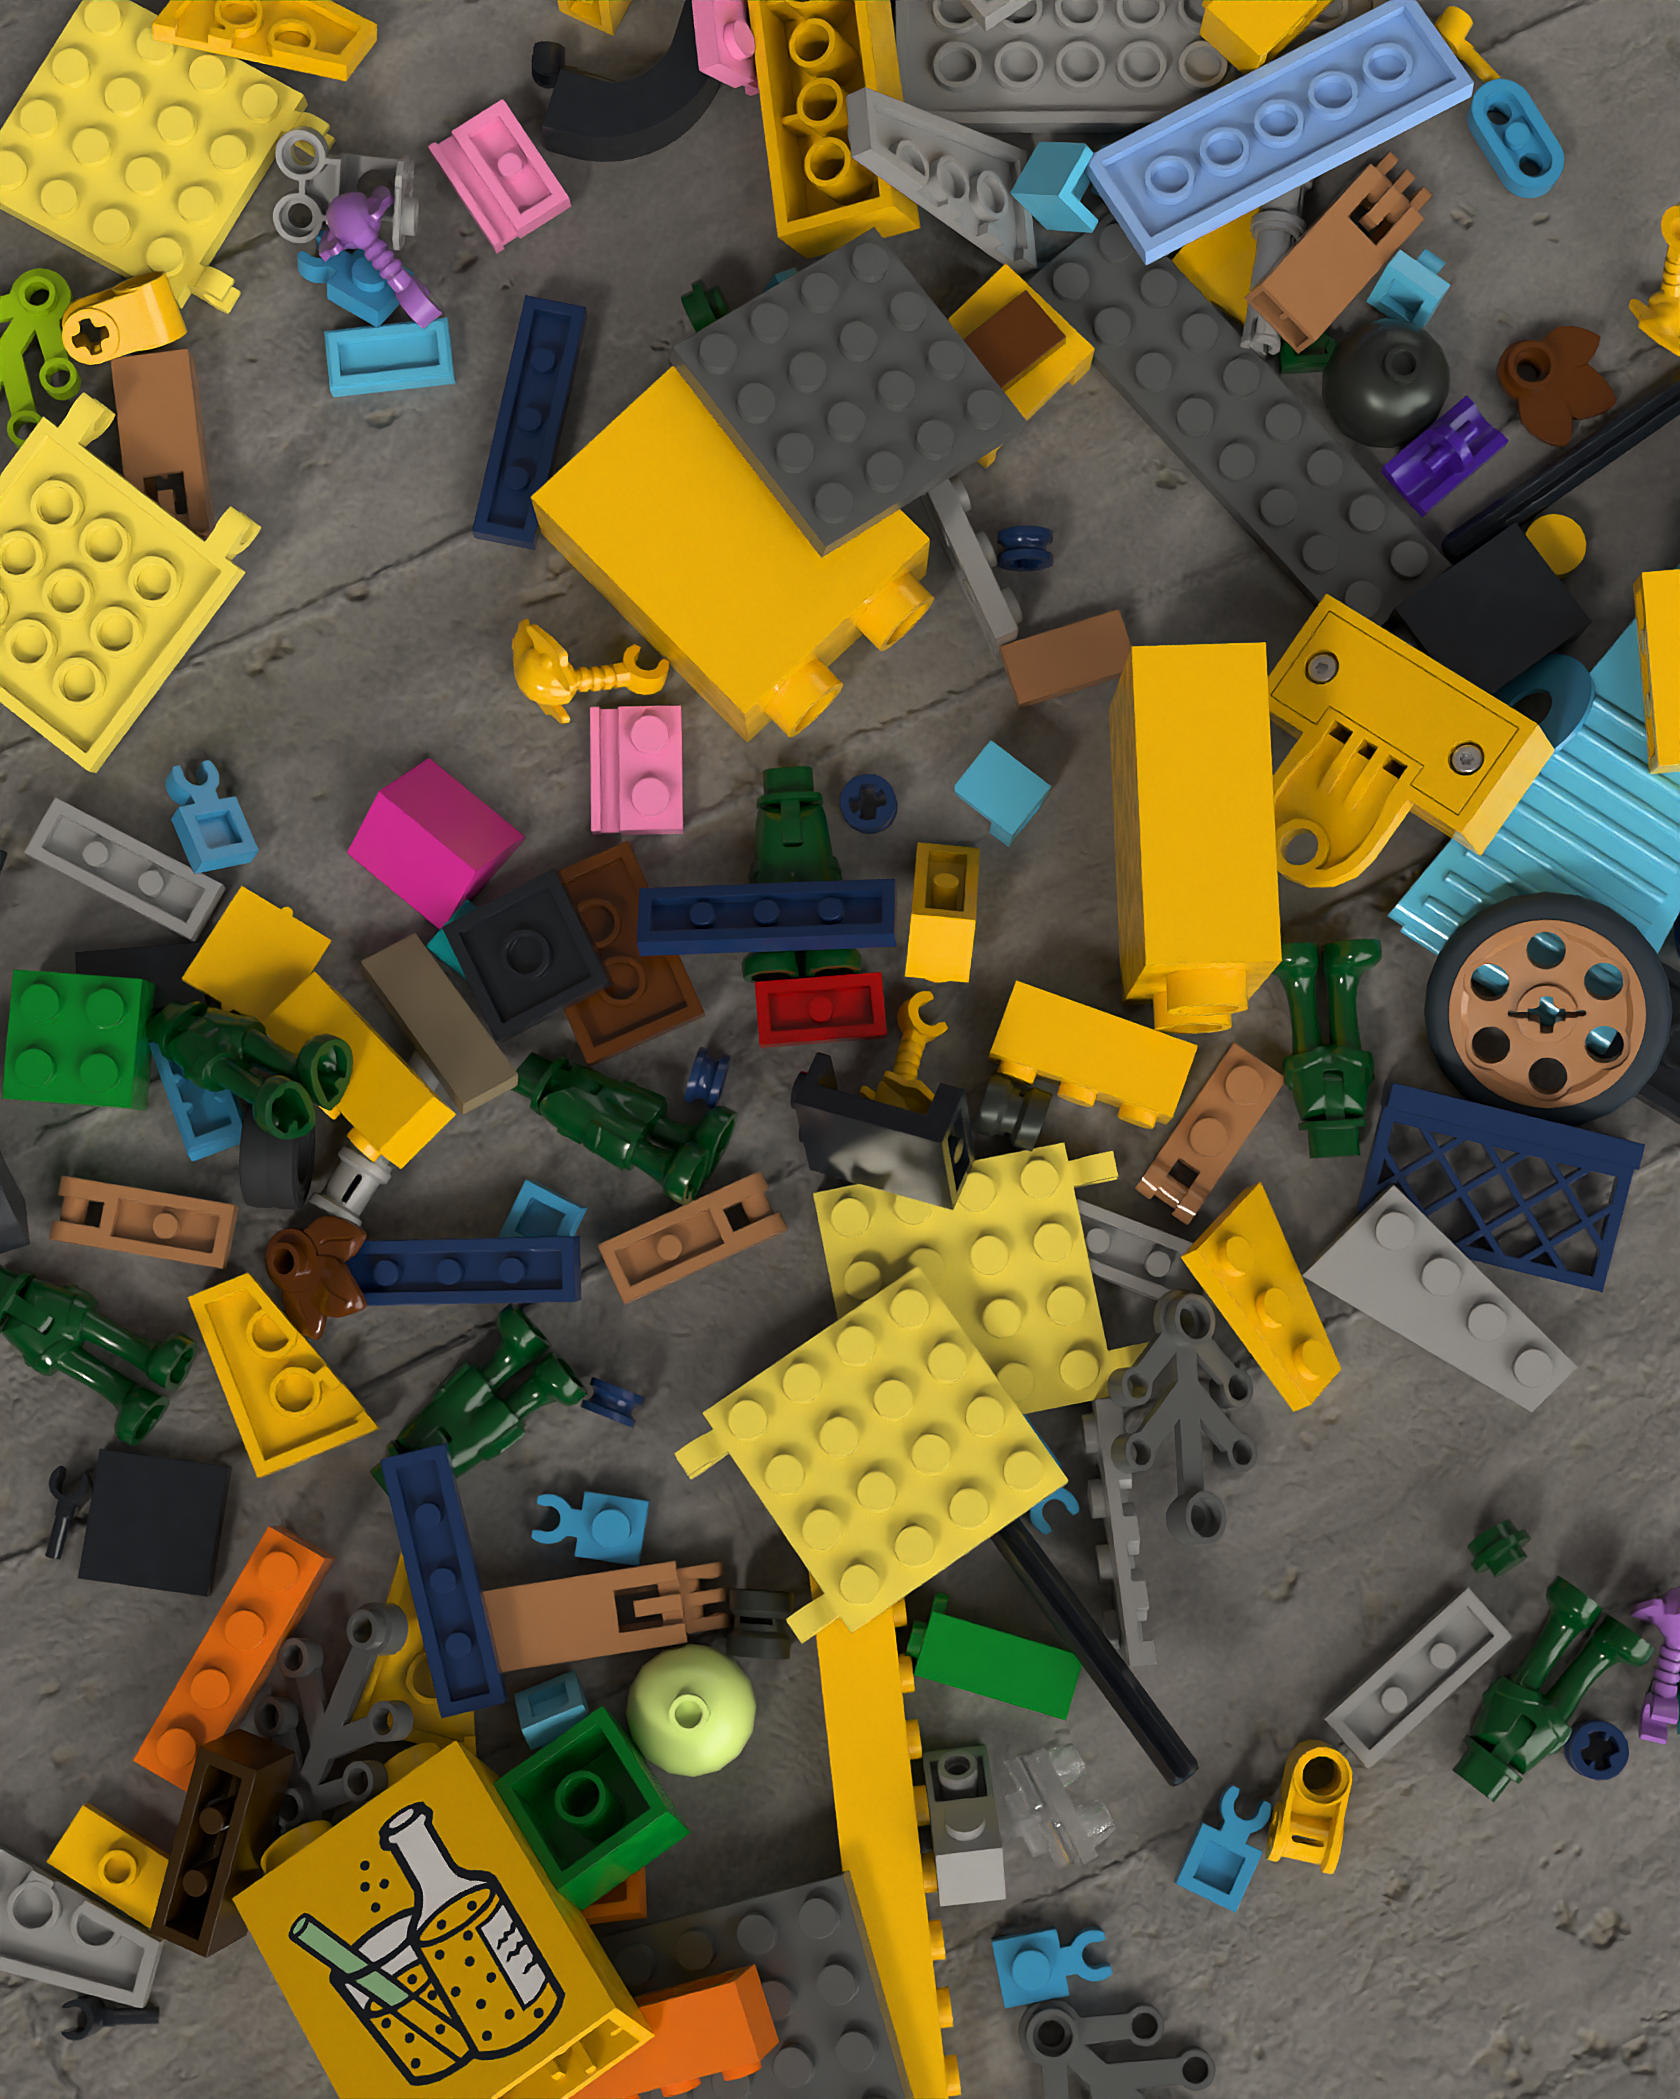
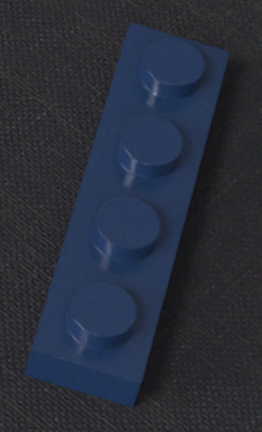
[472,295,588,550]
[636,878,897,956]
[345,1236,582,1306]
[380,1442,508,1718]

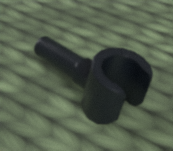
[532,41,616,89]
[45,1466,93,1560]
[61,1995,160,2041]

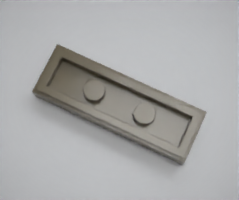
[361,933,518,1115]

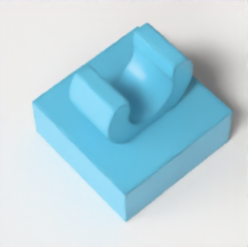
[1366,249,1451,328]
[514,1669,590,1750]

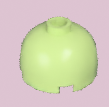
[626,1643,757,1777]

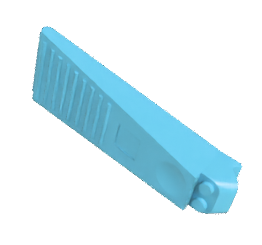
[1387,563,1680,1055]

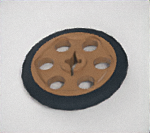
[1424,892,1673,1126]

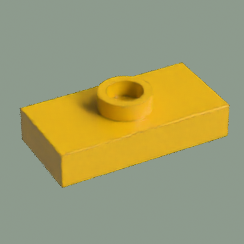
[47,1803,170,1929]

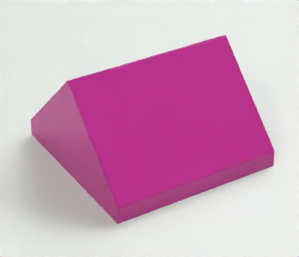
[347,758,526,930]

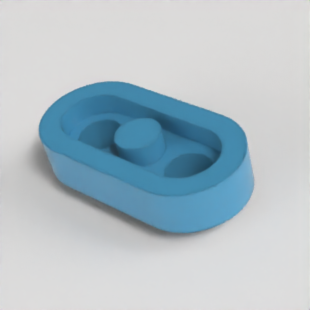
[1467,79,1564,198]

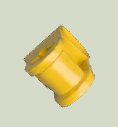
[61,271,188,365]
[1265,1739,1352,1875]

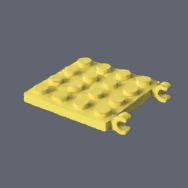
[0,0,335,314]
[0,392,261,773]
[813,1143,1149,1414]
[674,1266,1069,1644]

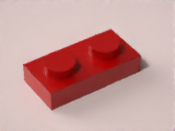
[754,972,887,1048]

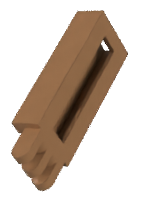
[1244,150,1433,353]
[111,348,215,541]
[483,1560,732,1672]

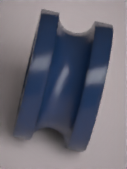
[997,526,1054,572]
[840,774,898,834]
[684,1046,731,1109]
[580,1377,645,1428]
[1563,1719,1629,1781]

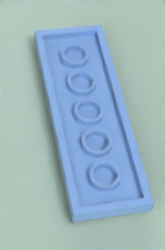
[1085,0,1474,265]

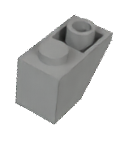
[922,1745,1006,1907]

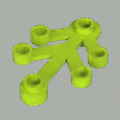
[0,268,81,449]

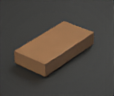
[999,609,1131,709]

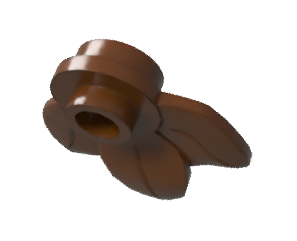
[1496,326,1617,447]
[265,1216,367,1340]

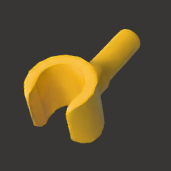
[1434,6,1500,83]

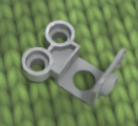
[273,126,419,250]

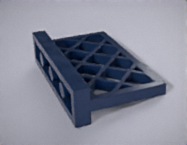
[1353,1080,1645,1292]

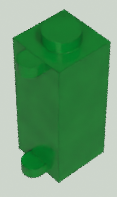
[905,1591,1082,1721]

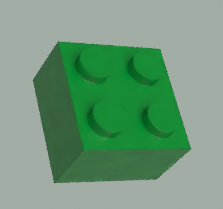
[2,969,156,1111]
[493,1705,691,1911]

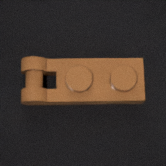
[1134,1042,1284,1225]
[597,1172,788,1305]
[49,1176,239,1270]

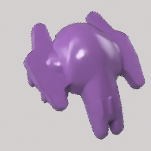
[318,185,442,329]
[1630,1586,1680,1744]

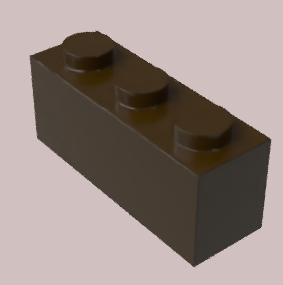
[150,1728,296,1958]

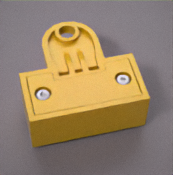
[1268,593,1555,888]

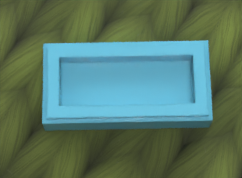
[324,317,456,397]

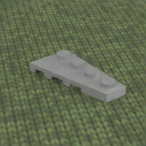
[846,87,1037,275]
[1301,1184,1578,1412]
[1081,1398,1157,1667]
[0,1845,165,2009]

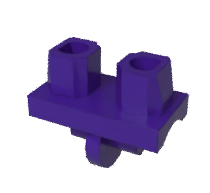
[1381,395,1509,517]

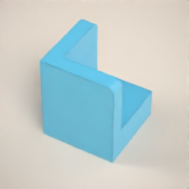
[1010,141,1099,233]
[954,740,1051,848]

